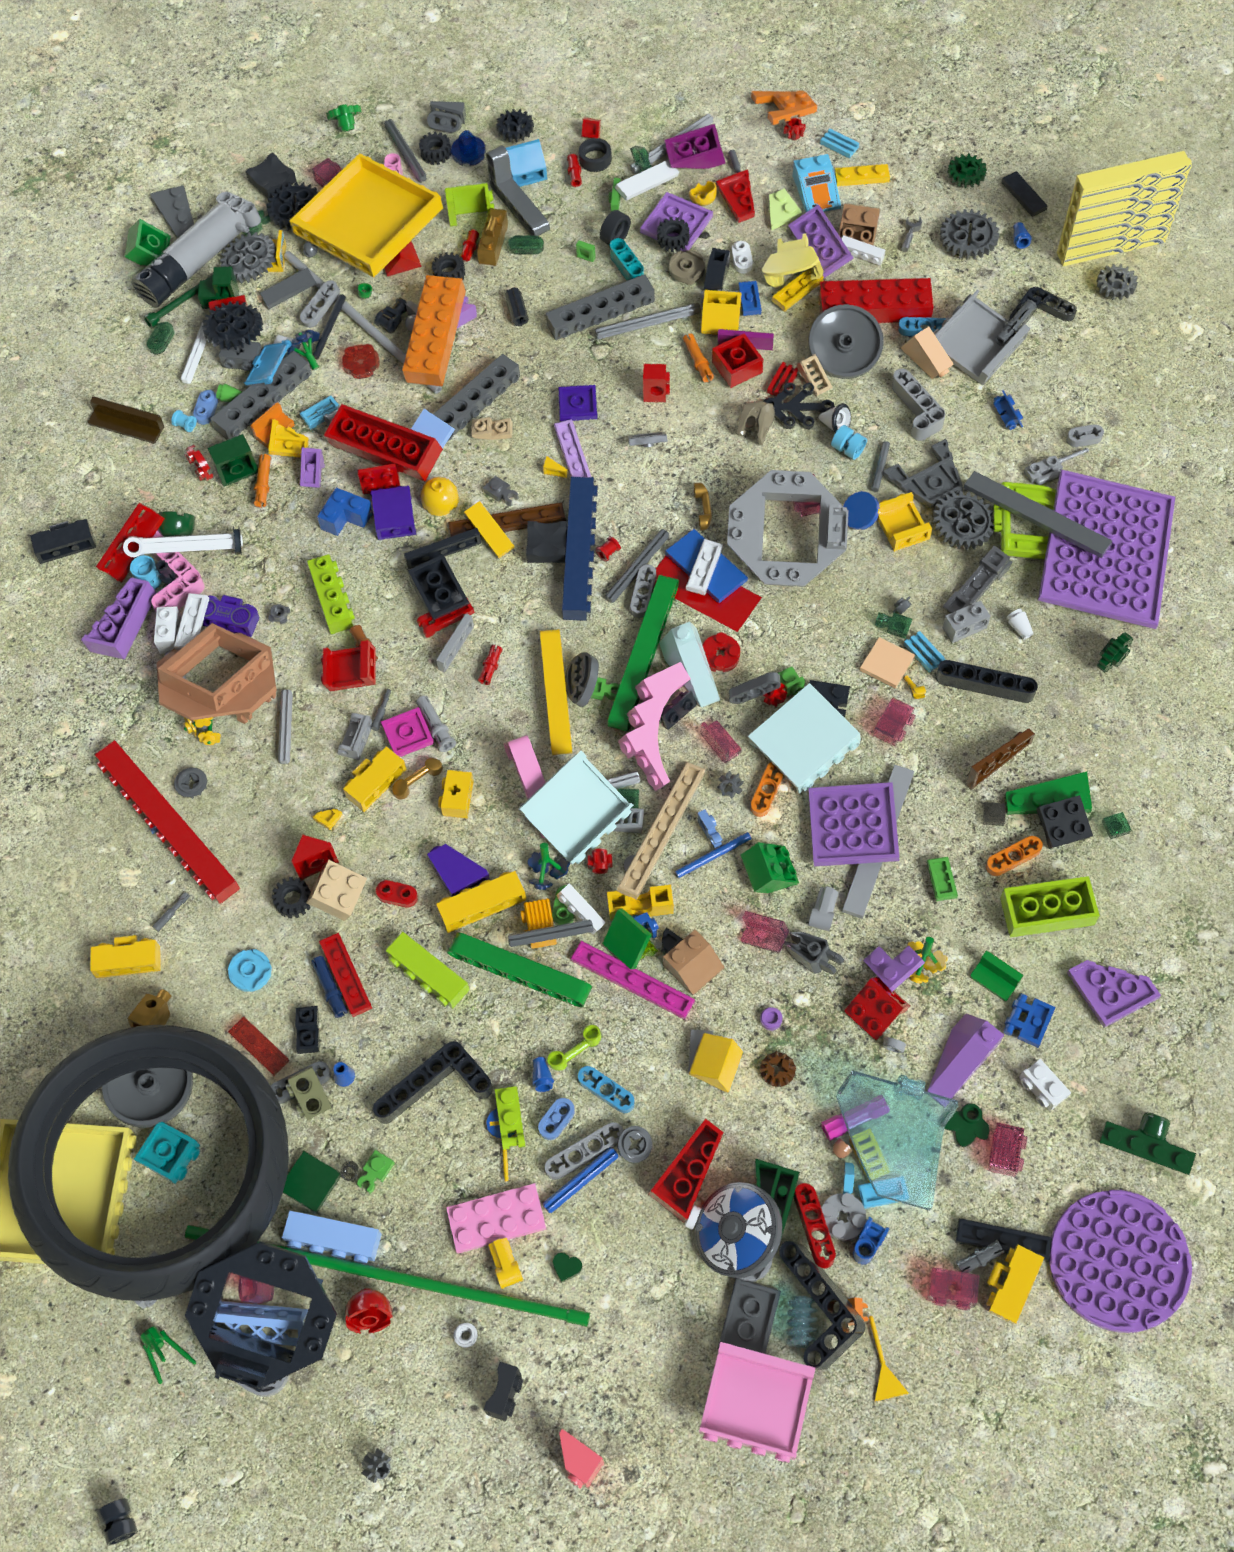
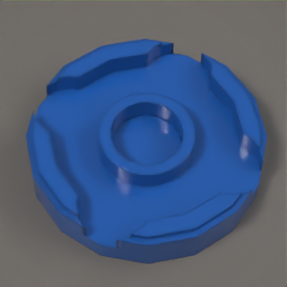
[843,491,880,530]

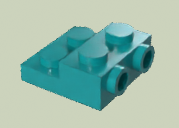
[134,1122,200,1184]

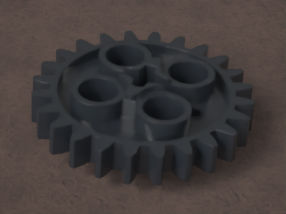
[266,182,320,231]
[202,301,263,350]

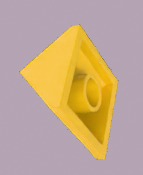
[689,1033,743,1093]

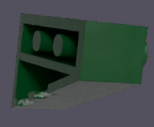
[754,1158,800,1244]

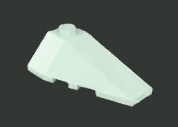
[659,622,720,707]

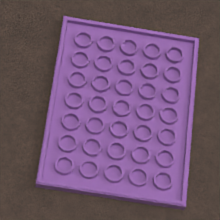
[1038,469,1175,629]

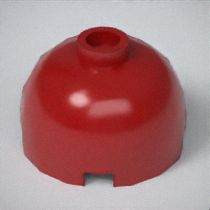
[345,1288,393,1334]

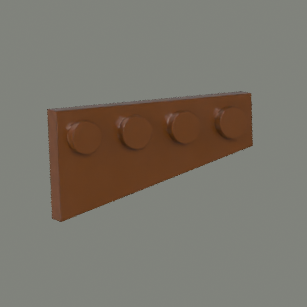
[966,728,1035,790]

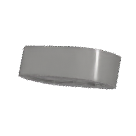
[1067,424,1104,447]

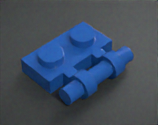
[1003,993,1056,1048]

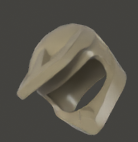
[736,401,775,446]

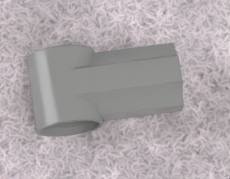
[808,886,838,932]

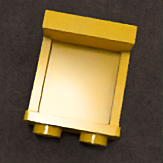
[877,492,932,551]

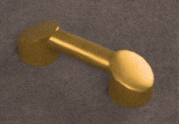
[694,482,712,531]
[392,758,443,800]

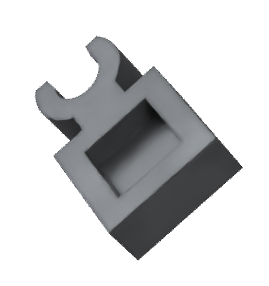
[483,475,519,506]

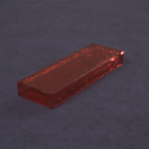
[228,1016,290,1076]

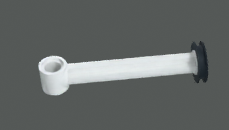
[123,526,243,557]

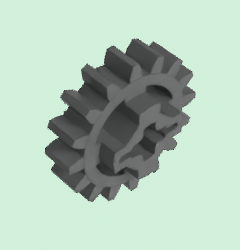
[1096,264,1138,300]

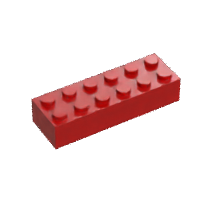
[819,278,934,323]
[324,404,443,481]

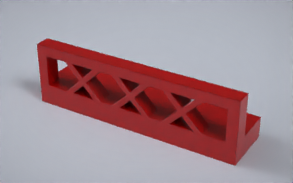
[96,502,164,583]

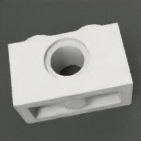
[154,607,182,654]

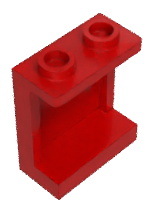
[321,640,376,691]

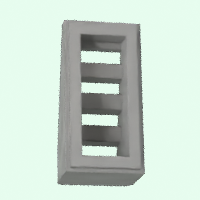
[613,808,644,834]

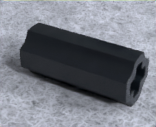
[505,287,529,326]

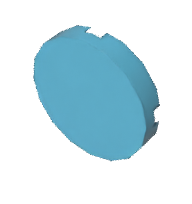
[228,949,272,992]

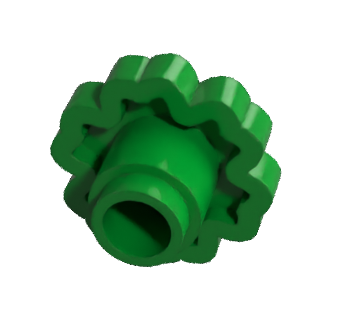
[326,104,362,132]

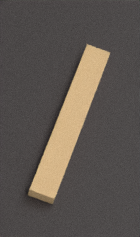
[617,762,706,900]

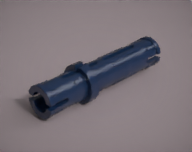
[311,956,348,1018]

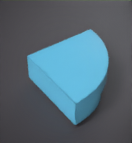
[843,1162,855,1194]

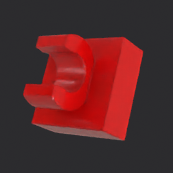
[581,117,601,138]

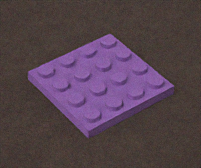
[809,782,900,867]

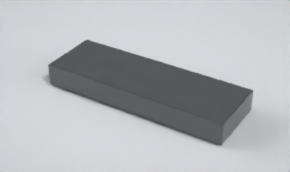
[260,267,317,309]

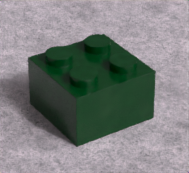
[208,434,258,487]

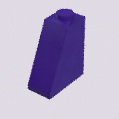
[427,844,490,897]

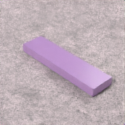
[554,419,591,477]

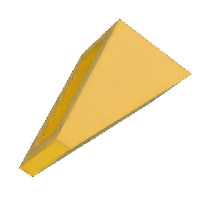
[543,456,568,478]

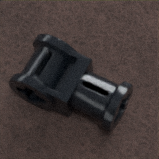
[374,297,407,333]

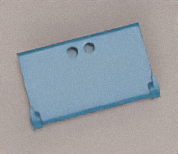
[245,340,292,385]

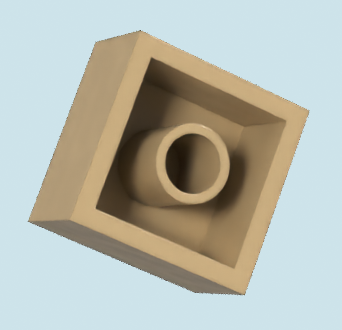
[306,860,367,921]

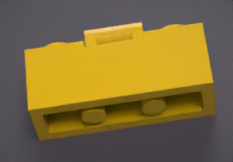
[343,746,407,812]
[90,935,161,978]
[986,1245,1044,1324]

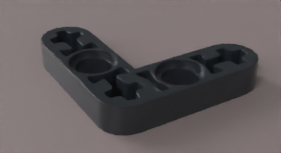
[1009,287,1077,329]

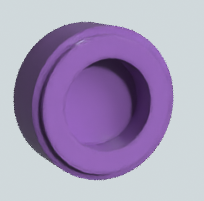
[760,1007,782,1031]

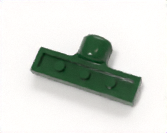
[1099,1112,1197,1175]

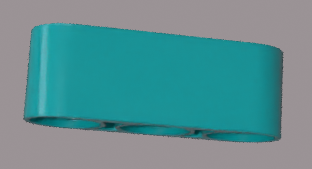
[610,238,644,281]

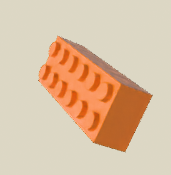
[402,275,466,387]

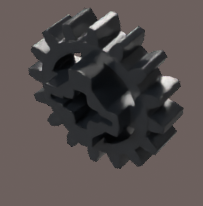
[496,109,534,143]

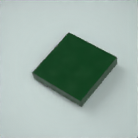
[283,1151,342,1214]

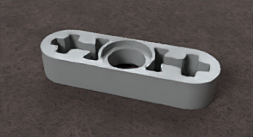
[300,280,340,328]
[630,565,656,618]

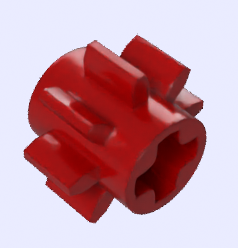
[784,118,806,140]
[763,683,788,707]
[587,848,613,874]

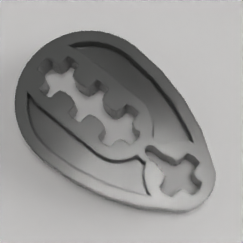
[565,652,599,707]

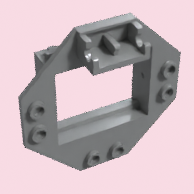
[727,470,848,587]

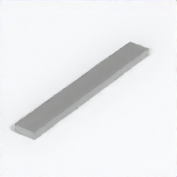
[842,765,914,919]

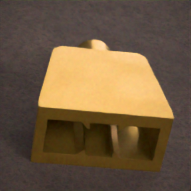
[127,989,172,1028]

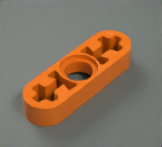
[751,762,784,817]
[986,836,1043,876]

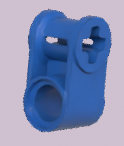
[852,1216,890,1265]

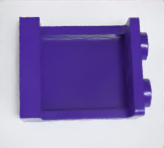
[371,486,417,540]

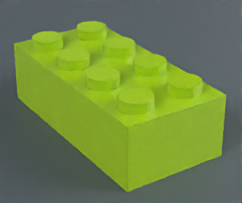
[1000,876,1100,938]

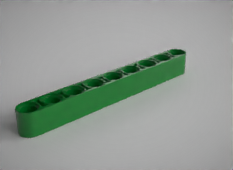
[608,575,679,732]

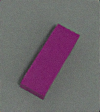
[718,329,774,351]

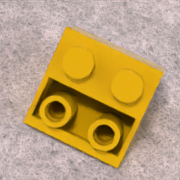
[701,290,741,335]

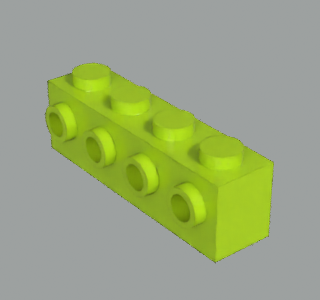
[307,554,355,635]

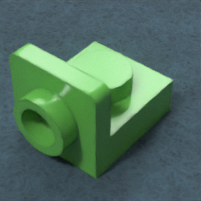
[778,667,805,697]

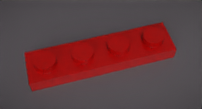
[319,932,373,1017]

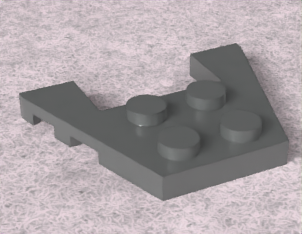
[883,439,963,508]

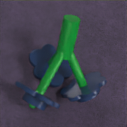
[287,330,320,371]
[527,842,570,890]

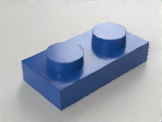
[738,281,762,316]

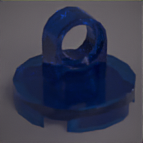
[451,130,486,166]

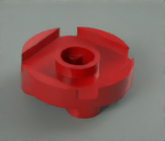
[184,444,213,482]
[702,632,741,672]

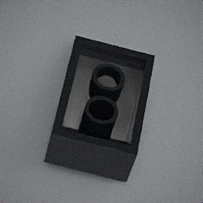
[408,554,469,620]

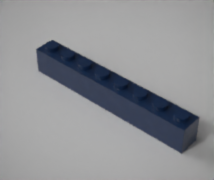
[562,477,598,621]

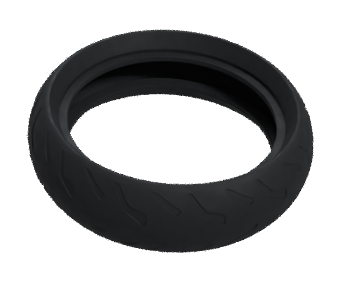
[8,1025,289,1301]

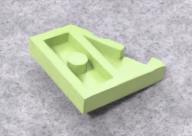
[769,188,802,230]

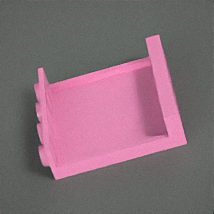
[699,1342,815,1463]

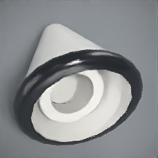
[819,403,851,433]

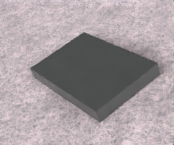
[718,1278,781,1354]

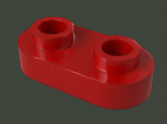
[376,880,418,908]

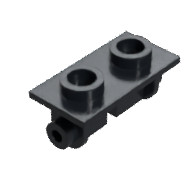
[659,690,697,730]

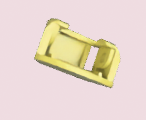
[762,233,824,287]

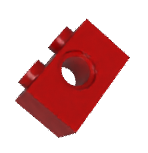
[643,364,670,402]

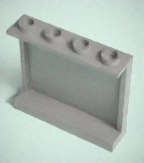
[934,290,1031,386]

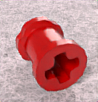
[595,536,621,562]

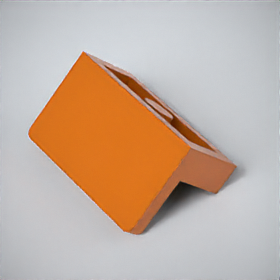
[251,402,295,448]

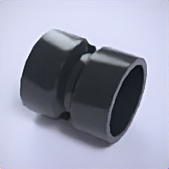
[96,1498,138,1546]

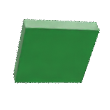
[602,908,652,970]

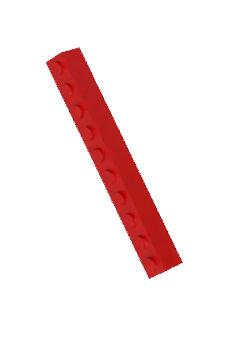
[95,740,240,904]

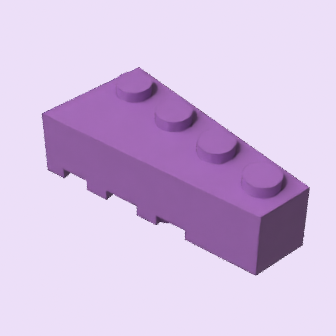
[81,578,157,660]

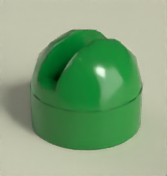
[357,283,372,299]

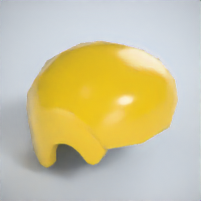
[689,181,717,206]

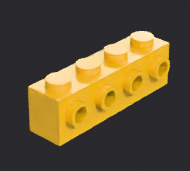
[436,871,527,933]

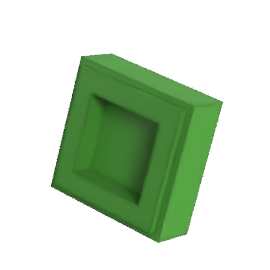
[576,240,596,262]

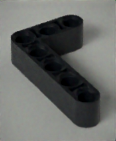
[373,1041,493,1124]
[779,1241,866,1370]

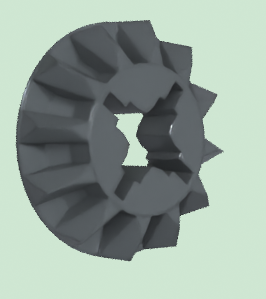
[174,767,208,799]
[617,1126,652,1163]

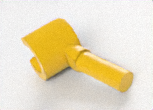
[904,675,926,699]

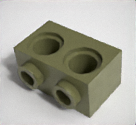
[286,1066,332,1120]

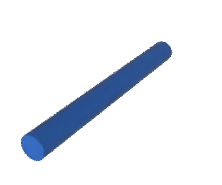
[675,832,752,879]

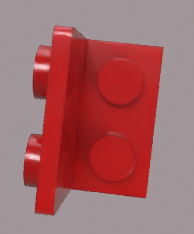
[357,464,401,495]
[844,977,911,1040]

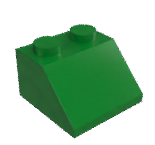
[124,219,171,265]

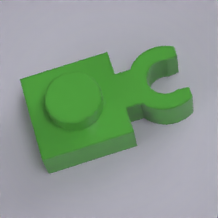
[591,677,620,700]
[357,1150,395,1194]

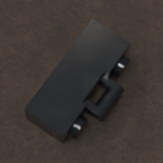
[30,518,97,564]

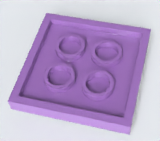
[640,192,713,252]

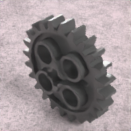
[940,209,1000,260]
[220,232,277,284]
[932,491,994,550]

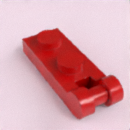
[416,600,475,638]

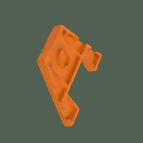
[751,90,817,125]

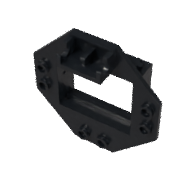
[185,1241,337,1392]

